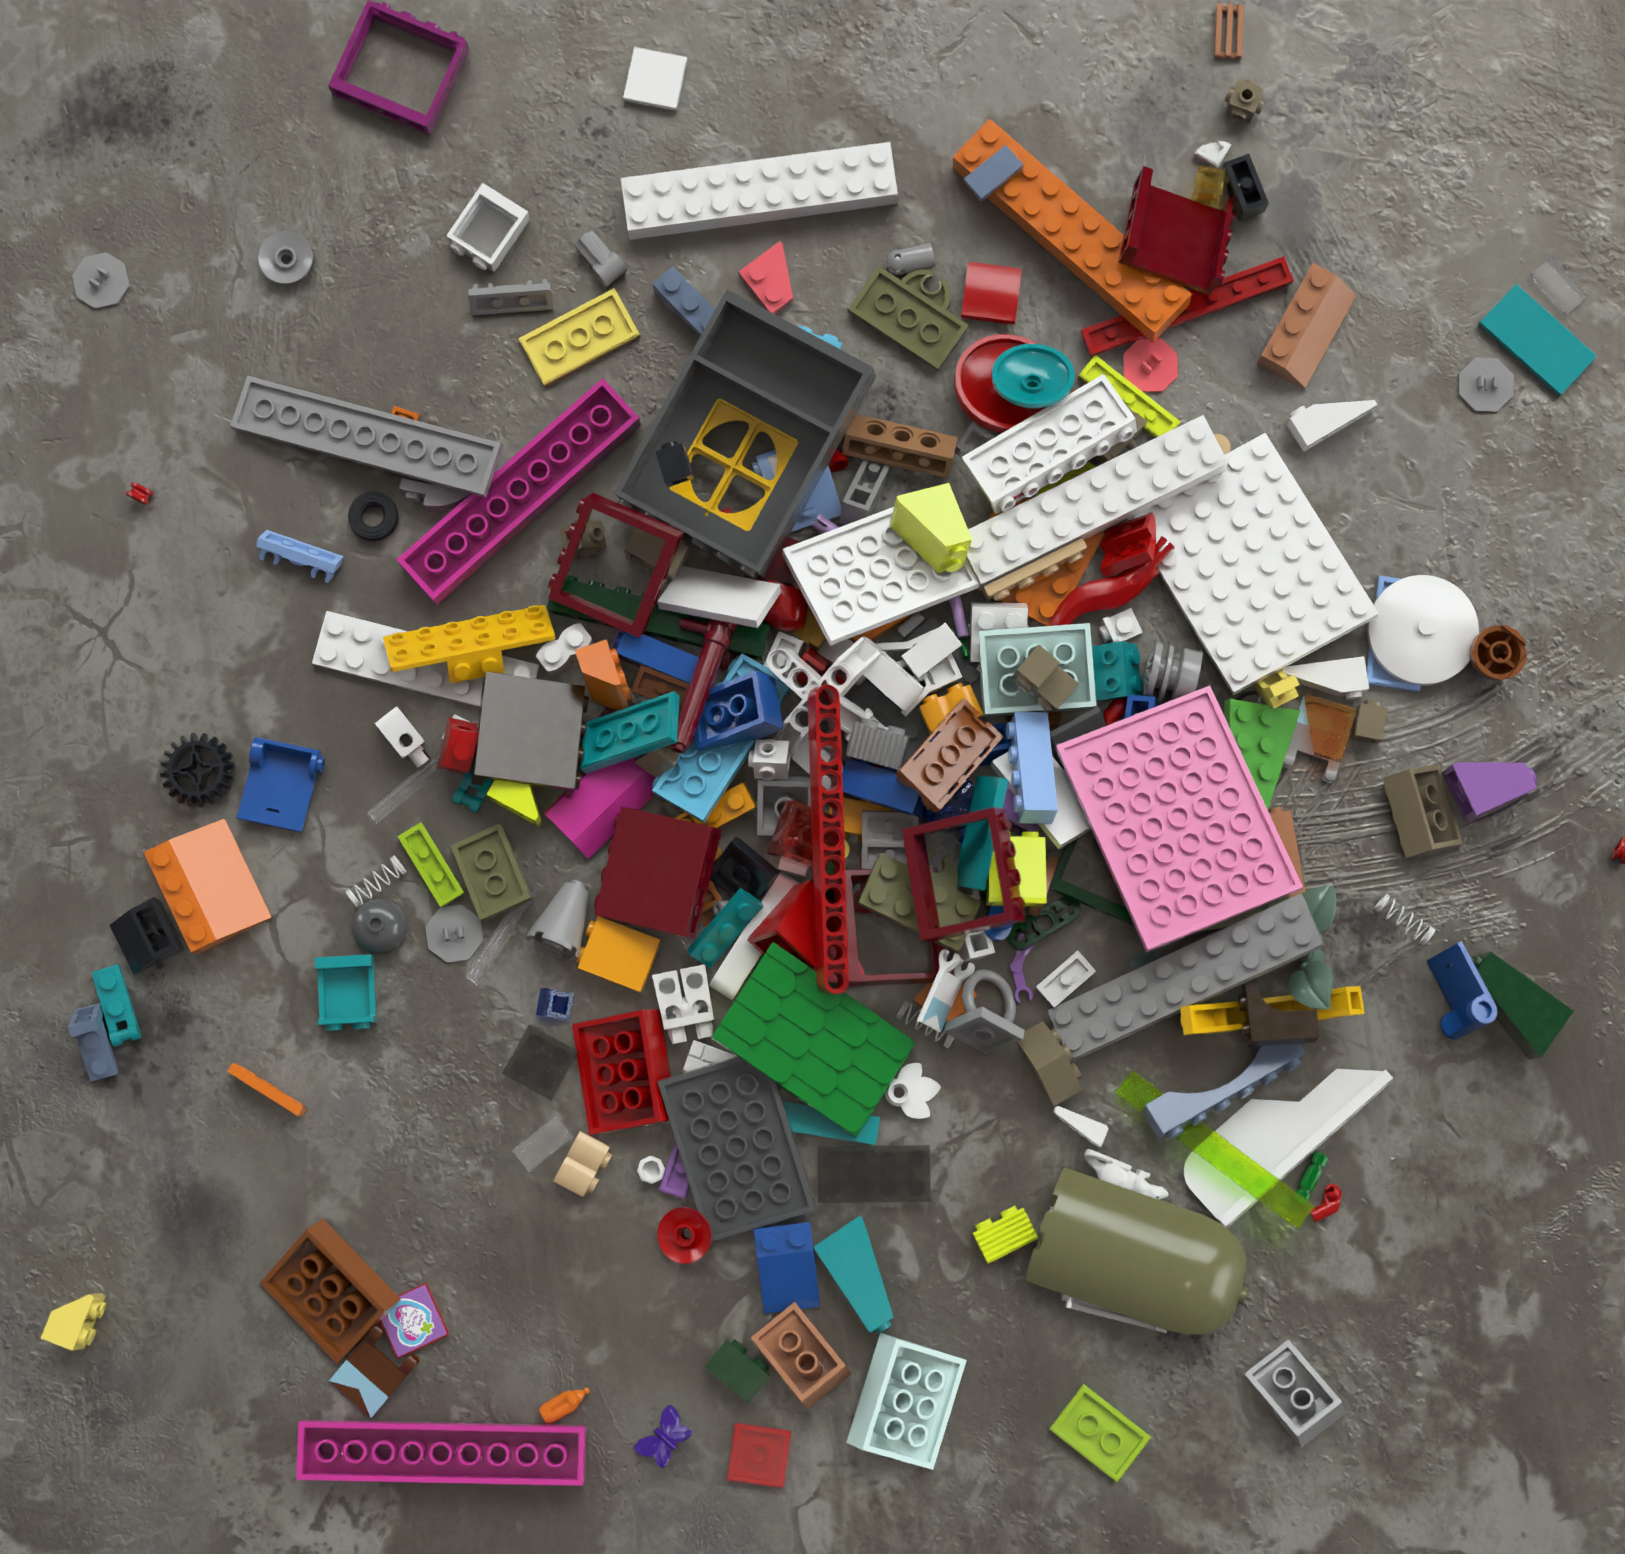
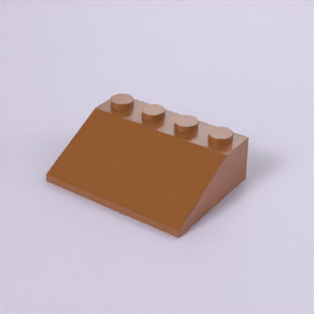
[260,1219,401,1364]

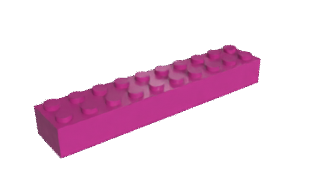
[396,378,641,606]
[296,1419,587,1486]

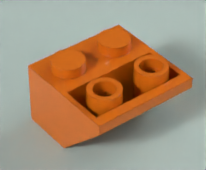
[575,640,632,711]

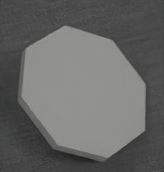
[72,252,130,309]
[1458,357,1514,412]
[425,904,484,963]

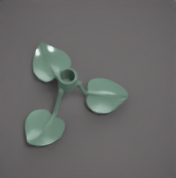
[1289,885,1336,1010]

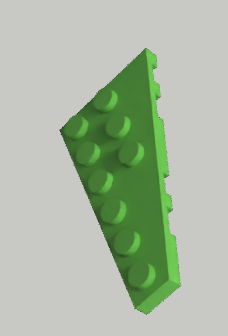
[1224,699,1300,810]

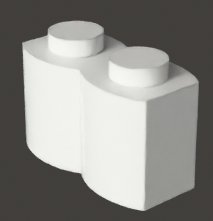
[536,623,594,677]

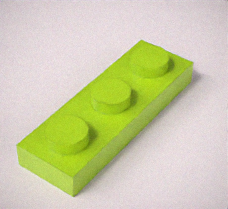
[397,822,465,908]

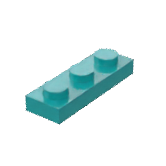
[687,888,764,968]

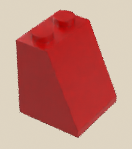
[747,880,836,968]

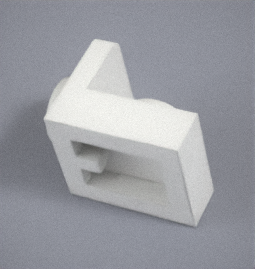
[1099,608,1143,643]

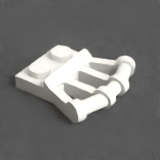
[876,628,962,717]

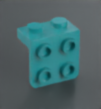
[1092,641,1143,702]

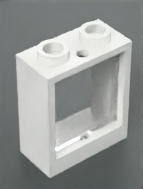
[447,183,530,272]

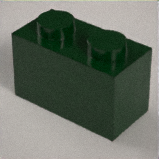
[705,1339,770,1403]

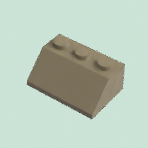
[1383,764,1463,858]

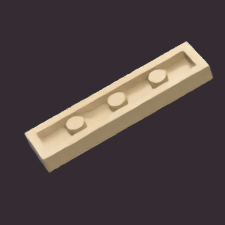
[982,538,1087,601]

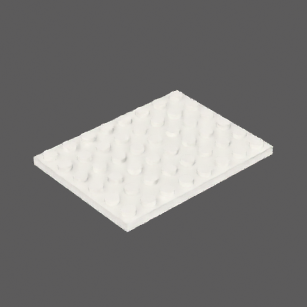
[1126,433,1379,695]

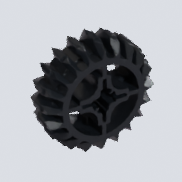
[160,733,236,808]

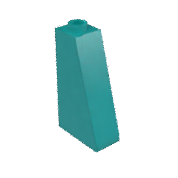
[813,1216,893,1334]

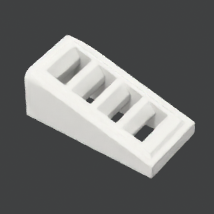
[1052,1106,1108,1148]

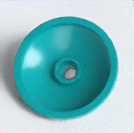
[992,344,1075,408]

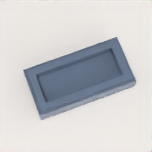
[964,145,1023,202]

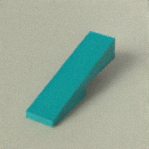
[783,1101,881,1145]

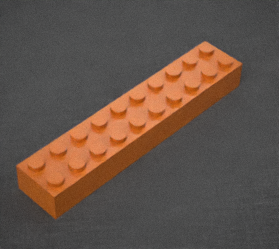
[953,118,1192,343]

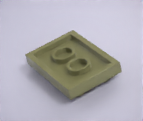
[451,823,533,922]

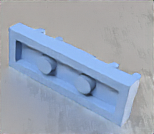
[256,530,344,583]

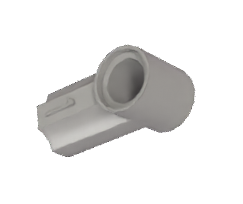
[575,231,628,287]

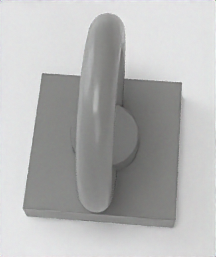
[944,969,1024,1055]

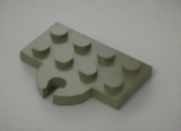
[848,266,969,371]
[856,850,981,953]

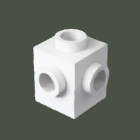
[749,739,791,780]

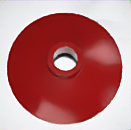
[657,1207,712,1264]

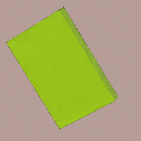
[1049,1384,1151,1482]

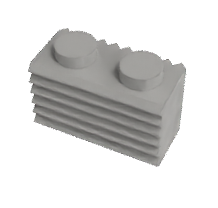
[845,718,911,770]

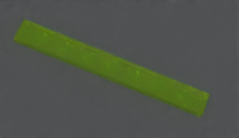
[1116,1070,1315,1230]

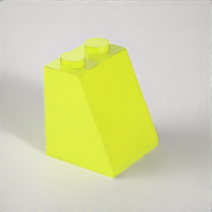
[890,483,972,573]
[986,832,1047,907]

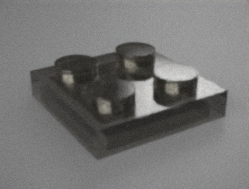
[502,1024,579,1101]

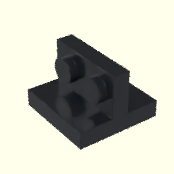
[710,837,780,900]

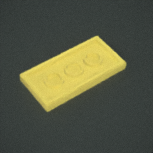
[518,288,640,387]

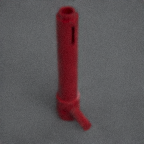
[669,618,737,754]

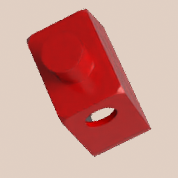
[436,717,478,775]

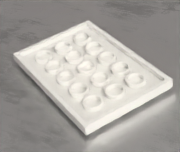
[782,507,980,646]

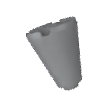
[526,880,590,961]

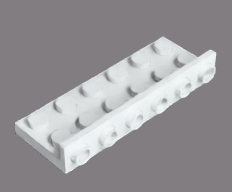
[962,374,1137,514]

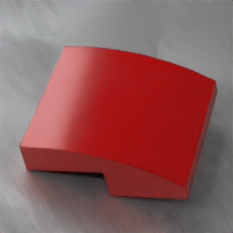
[961,262,1022,325]
[1100,512,1156,577]

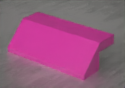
[543,757,655,859]

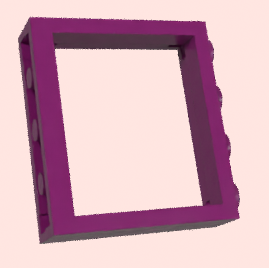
[328,0,469,135]

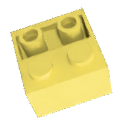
[41,1293,107,1351]

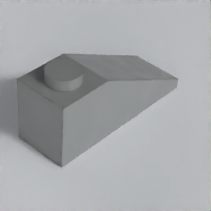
[839,459,892,525]

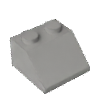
[757,775,812,837]

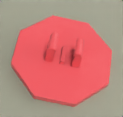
[1123,339,1178,392]

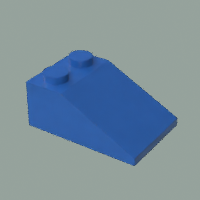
[694,670,783,750]
[754,1222,820,1314]

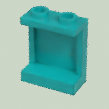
[315,954,377,1031]

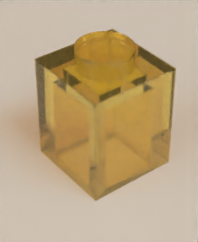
[1191,166,1225,205]

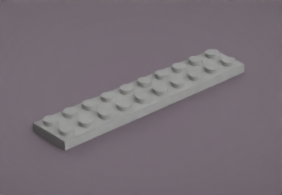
[230,376,503,498]
[1047,893,1325,1062]

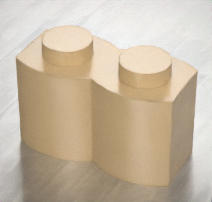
[554,1131,613,1197]

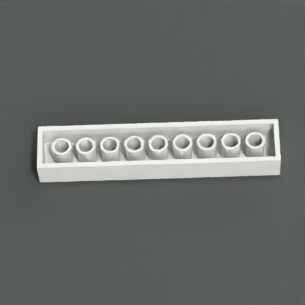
[621,142,898,240]
[966,415,1228,591]

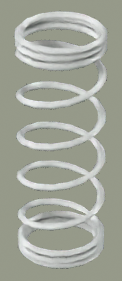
[345,855,407,908]
[1374,893,1435,946]
[895,1000,955,1049]

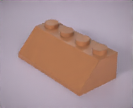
[1257,263,1356,389]

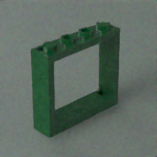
[1049,838,1135,927]

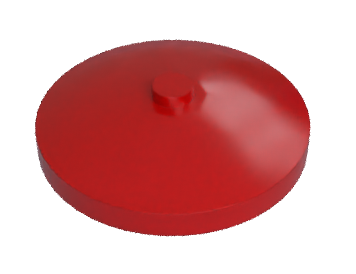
[953,334,1048,433]

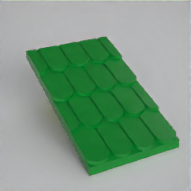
[711,942,916,1138]

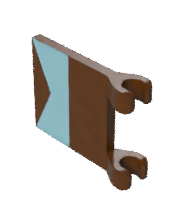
[329,1323,420,1418]

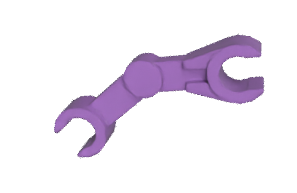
[1010,933,1036,1004]

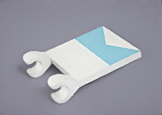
[917,949,975,1033]

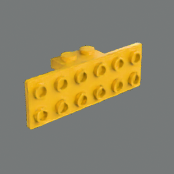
[383,605,555,684]

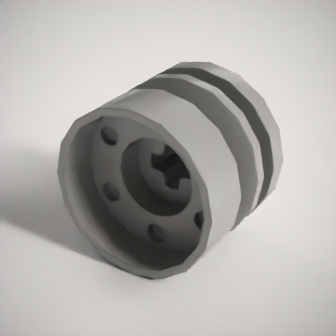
[1143,642,1203,702]

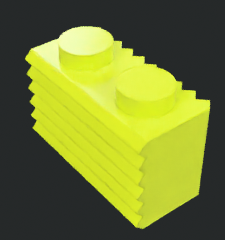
[972,1206,1039,1264]

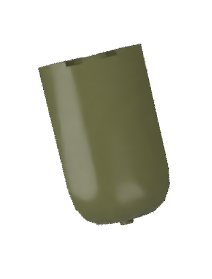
[1025,1167,1248,1335]

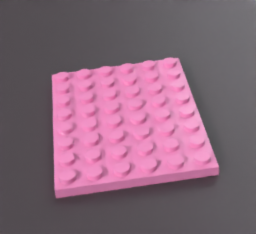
[1055,686,1303,952]

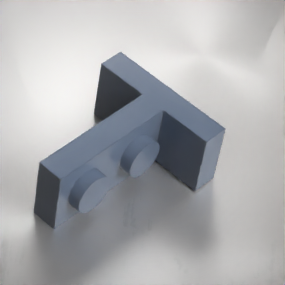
[68,1003,119,1081]

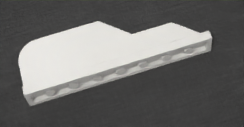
[1184,1069,1393,1228]

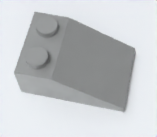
[1244,1339,1346,1448]

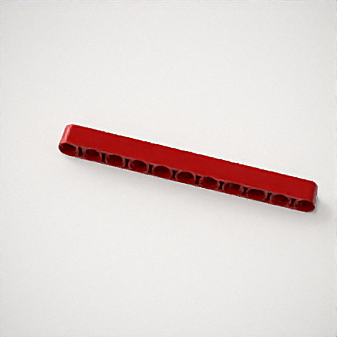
[807,684,849,994]

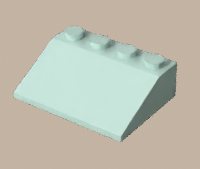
[978,623,1096,717]
[846,1333,967,1470]

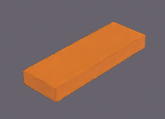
[227,1063,307,1117]

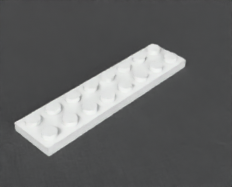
[312,611,540,707]

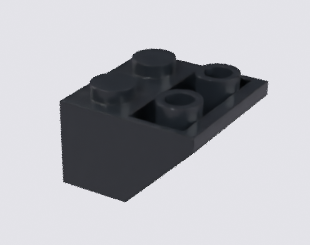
[109,897,185,975]

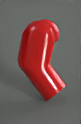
[1104,698,1127,726]
[1309,1184,1342,1223]

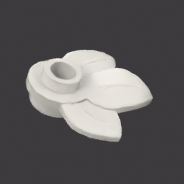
[885,1063,941,1119]

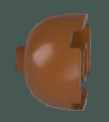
[1470,625,1527,681]

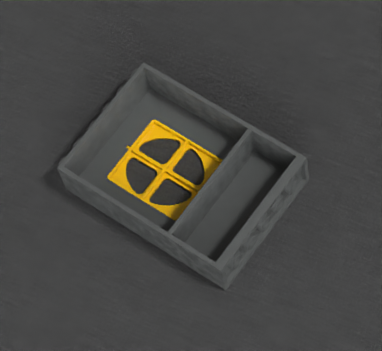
[614,289,877,580]

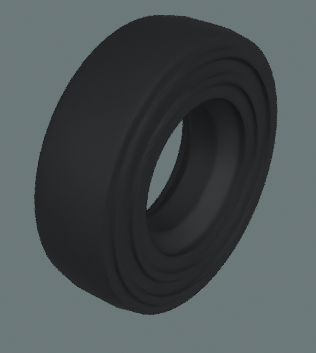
[348,491,398,541]

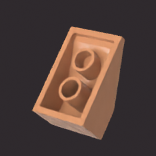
[751,1302,852,1410]

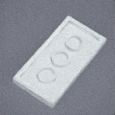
[658,566,781,628]
[990,752,1092,849]

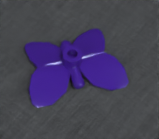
[634,1405,692,1468]

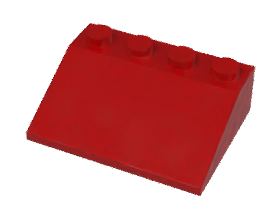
[572,1009,671,1135]

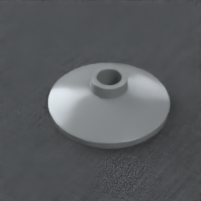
[258,231,313,284]

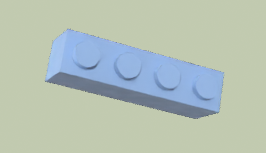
[1006,711,1058,824]

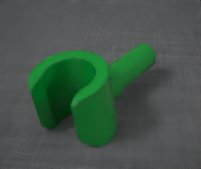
[951,626,970,659]

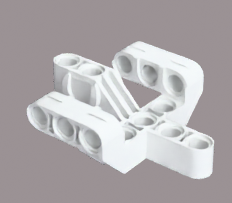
[767,637,925,790]

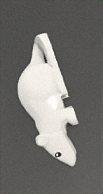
[1084,1149,1169,1200]

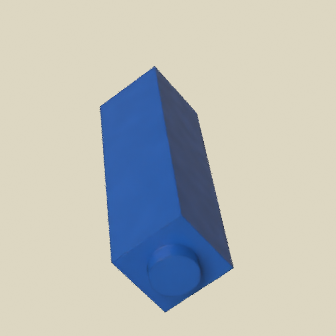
[613,631,719,684]

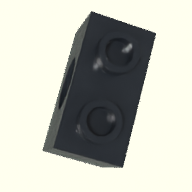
[1220,154,1269,222]

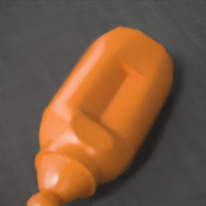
[539,1387,590,1424]

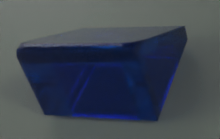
[536,988,574,1021]

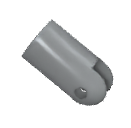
[887,243,936,275]

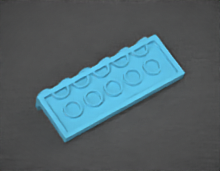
[652,653,792,823]

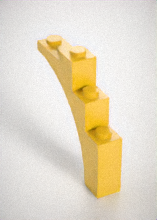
[1180,986,1364,1035]

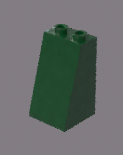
[1471,951,1574,1059]

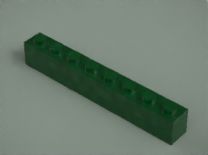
[547,575,770,662]

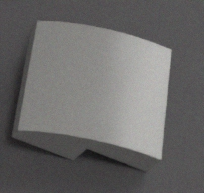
[862,810,918,869]

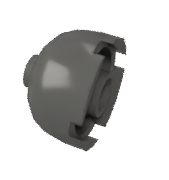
[352,898,408,954]

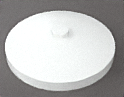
[1367,575,1479,686]

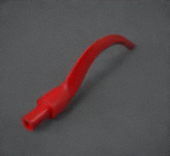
[1049,536,1175,626]

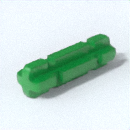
[1293,1151,1328,1205]

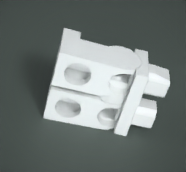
[652,964,714,1044]

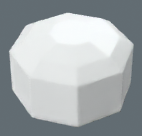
[637,1156,665,1184]

